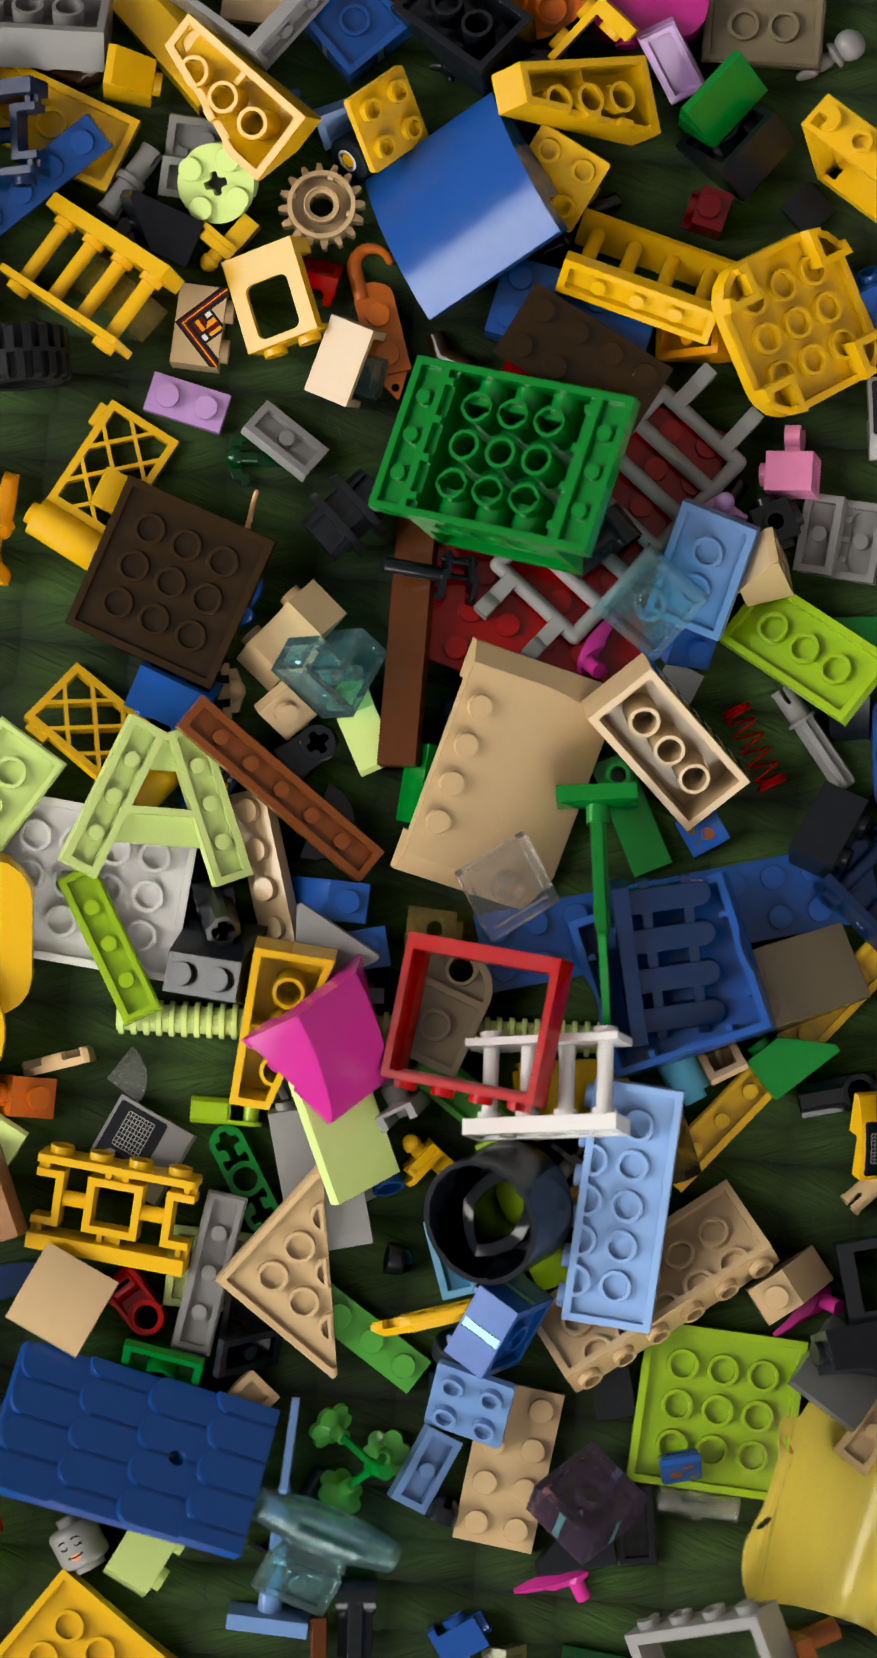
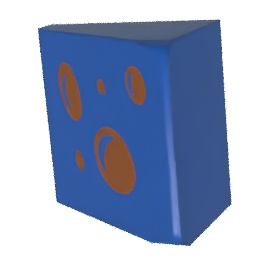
[674,810,730,858]
[657,1448,702,1485]

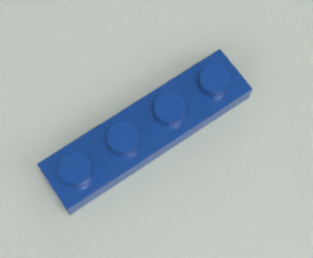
[0,114,114,238]

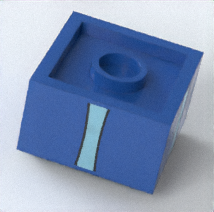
[303,0,412,86]
[444,1274,555,1380]

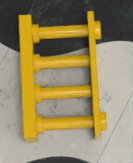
[0,192,185,360]
[554,208,736,345]

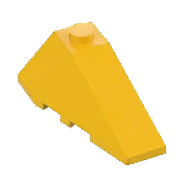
[113,0,261,117]
[165,13,322,181]

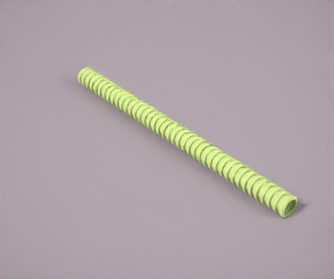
[116,1000,600,1058]

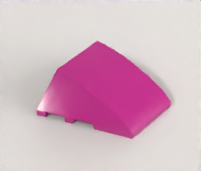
[241,954,389,1123]

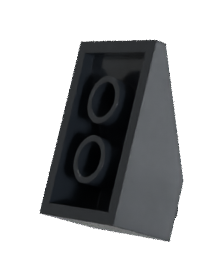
[390,0,538,97]

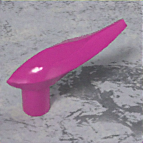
[577,609,622,679]
[772,1286,844,1337]
[513,1570,591,1603]

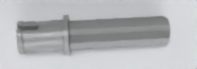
[770,686,855,789]

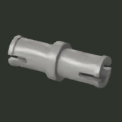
[97,142,163,222]

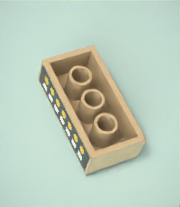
[581,651,750,832]

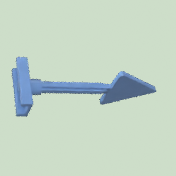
[225,1397,310,1640]

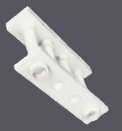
[462,1025,632,1142]

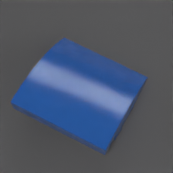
[364,91,568,320]

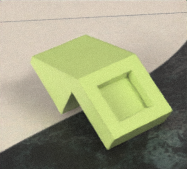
[327,677,384,777]

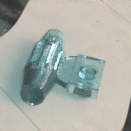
[250,1487,401,1617]

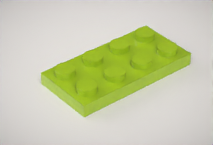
[719,594,877,726]

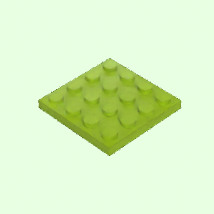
[625,1323,809,1500]

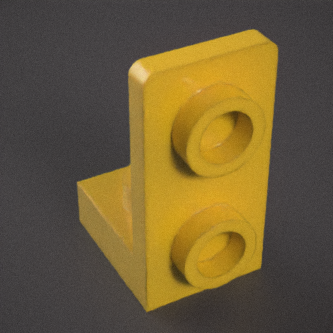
[547,0,640,60]

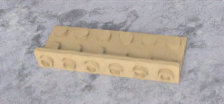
[536,1179,779,1393]

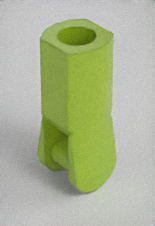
[190,1095,263,1127]

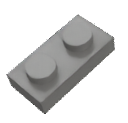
[241,400,330,483]

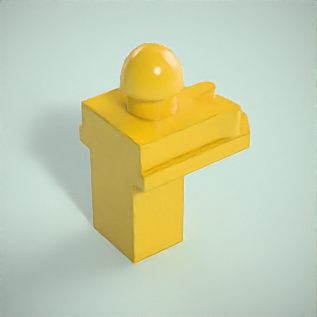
[199,213,261,272]
[402,1134,454,1187]

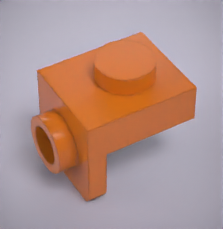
[0,1074,57,1119]

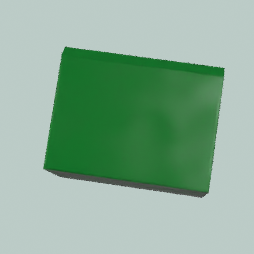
[677,49,768,149]
[120,1333,208,1387]

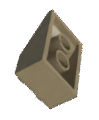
[753,922,871,1040]

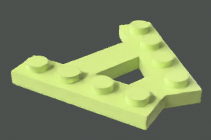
[57,714,253,887]

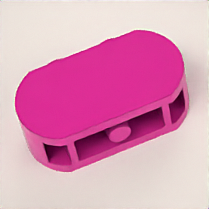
[589,0,709,50]

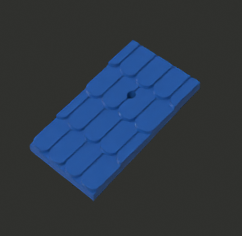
[0,1341,281,1560]

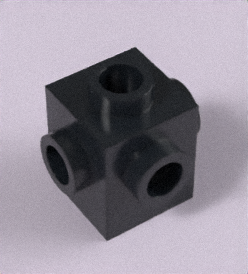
[747,494,804,551]

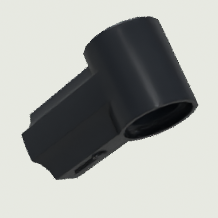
[573,503,643,581]
[191,880,241,947]
[795,1073,877,1119]
[335,1576,377,1658]

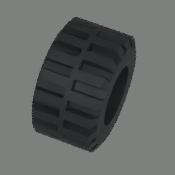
[0,321,72,392]

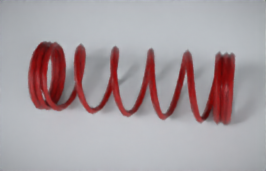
[721,701,787,793]

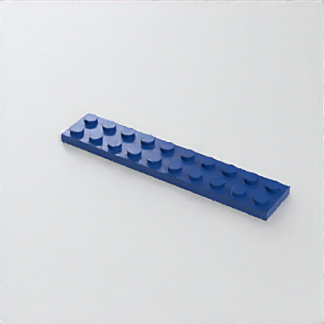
[473,839,877,993]

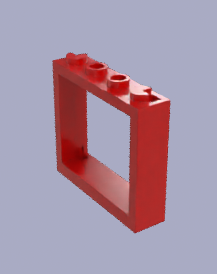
[380,931,574,1114]

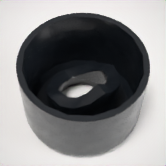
[424,1140,573,1285]

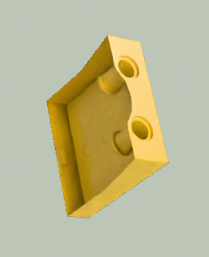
[0,1568,178,1658]

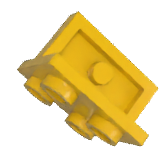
[529,125,611,232]

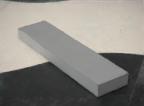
[170,1188,248,1356]

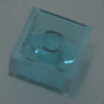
[593,542,710,662]

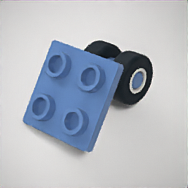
[424,1328,516,1448]

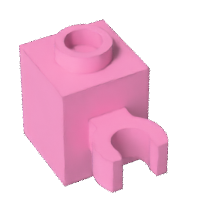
[758,425,821,499]

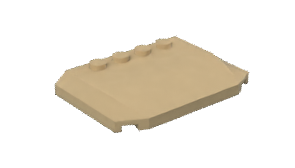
[390,637,605,909]

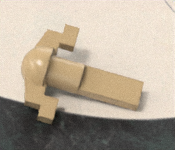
[218,663,246,719]

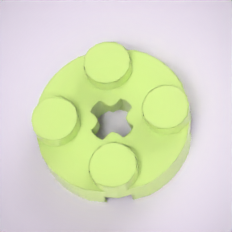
[177,141,259,224]

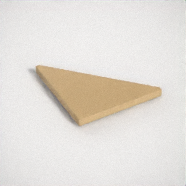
[215,1164,337,1379]

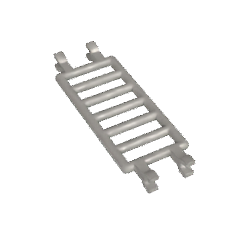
[473,362,764,659]

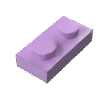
[143,371,232,435]

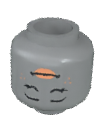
[49,1514,109,1575]

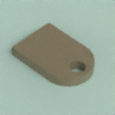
[383,954,493,1078]

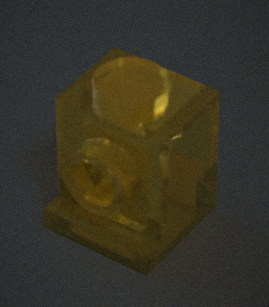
[404,905,464,946]

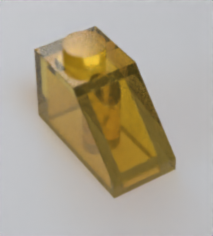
[74,256,168,342]

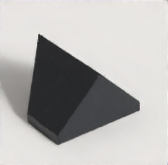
[213,1291,283,1379]

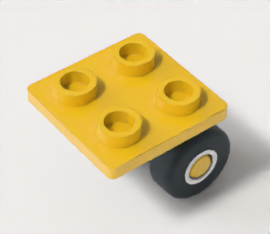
[331,65,428,181]

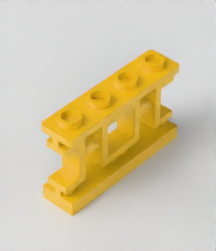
[24,1142,203,1277]

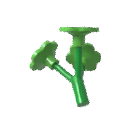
[309,1403,411,1516]

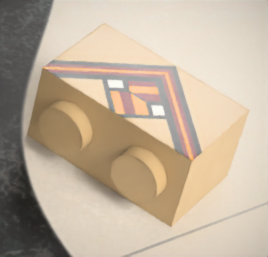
[169,283,235,374]

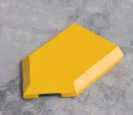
[370,1298,473,1337]

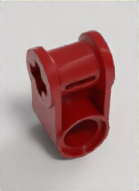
[108,1266,168,1336]

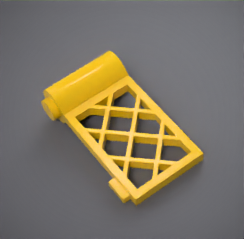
[23,399,179,571]
[23,662,179,807]

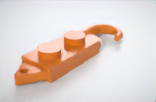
[347,243,412,400]

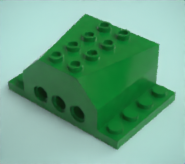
[367,355,641,576]

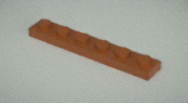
[174,695,385,883]

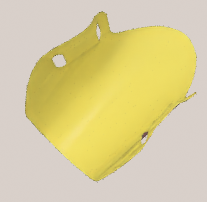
[742,1401,877,1636]

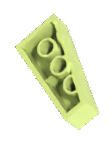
[102,1530,185,1598]

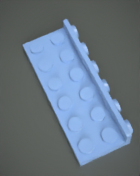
[556,1076,686,1334]

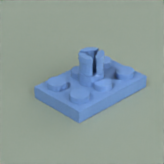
[644,498,761,641]

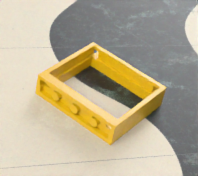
[801,94,877,224]

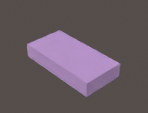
[637,16,706,105]

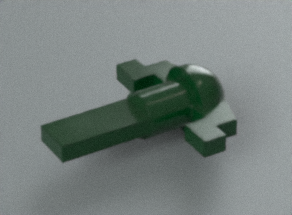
[225,434,282,486]

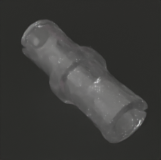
[656,1485,740,1523]

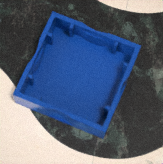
[568,871,778,1079]

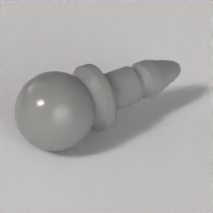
[796,29,866,81]

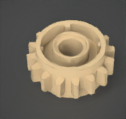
[278,163,366,253]

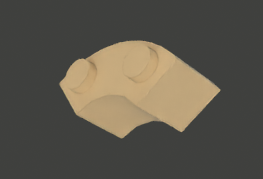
[236,579,347,691]

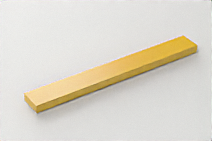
[672,941,877,1193]

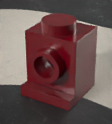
[680,185,734,241]

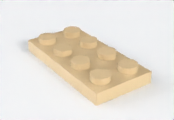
[452,1382,565,1554]

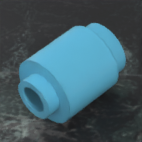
[657,1056,710,1106]

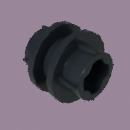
[300,468,387,561]

